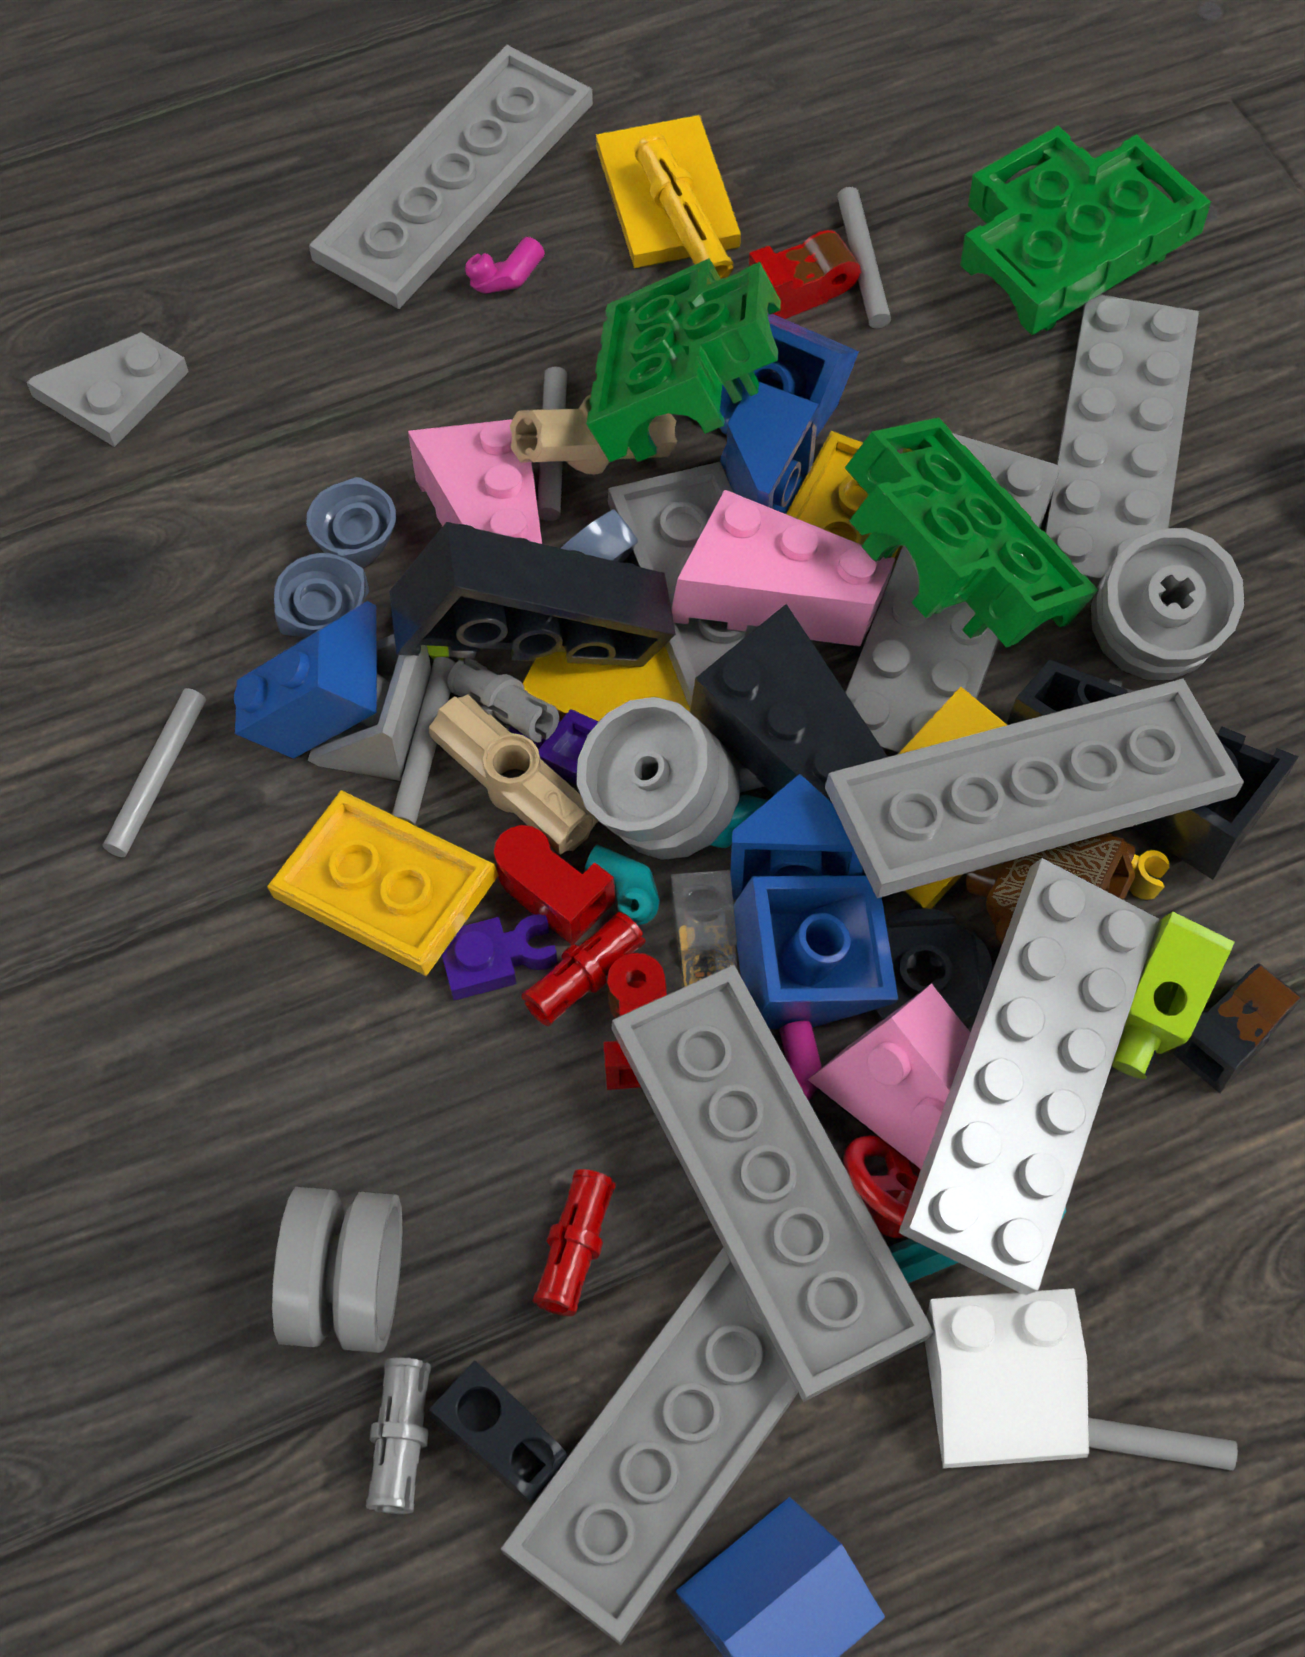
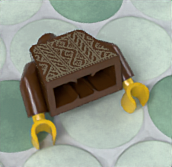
[966,833,1169,945]

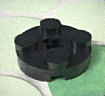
[871,908,993,1028]

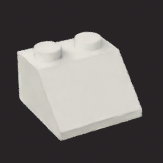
[925,1288,1089,1468]

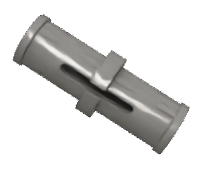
[447,658,559,743]
[366,1358,431,1514]

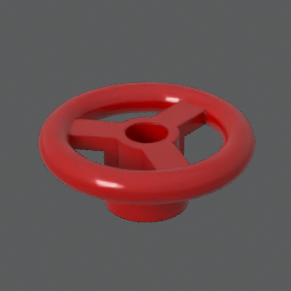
[843,1135,921,1238]

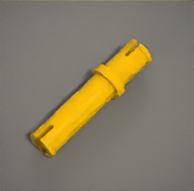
[634,134,734,279]

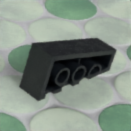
[389,522,676,666]
[690,604,888,876]
[1007,660,1299,880]

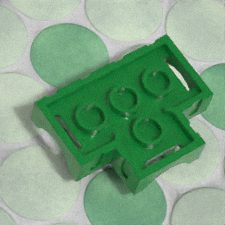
[960,125,1211,335]
[586,258,781,462]
[845,417,1099,647]

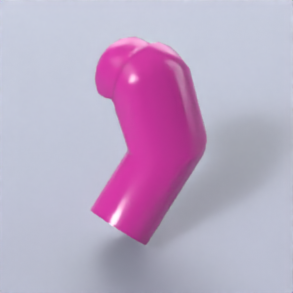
[465,237,545,294]
[779,1021,822,1101]

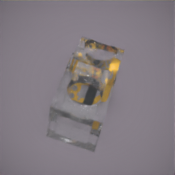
[670,870,737,988]

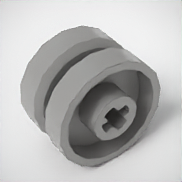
[1091,528,1244,680]
[577,697,740,860]
[272,1187,402,1352]

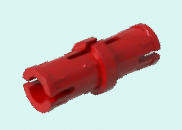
[521,912,646,1026]
[533,1169,616,1316]

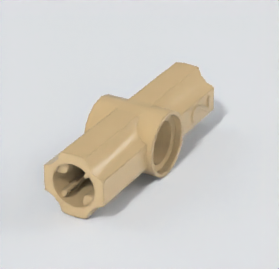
[510,395,677,475]
[429,694,599,855]

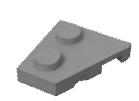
[27,332,189,447]

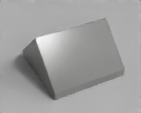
[308,634,431,781]

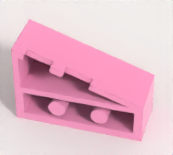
[408,419,542,544]
[671,490,895,646]
[808,984,970,1169]

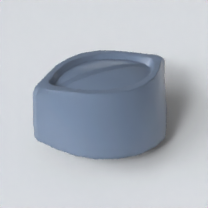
[307,477,396,568]
[561,509,638,563]
[274,552,369,637]

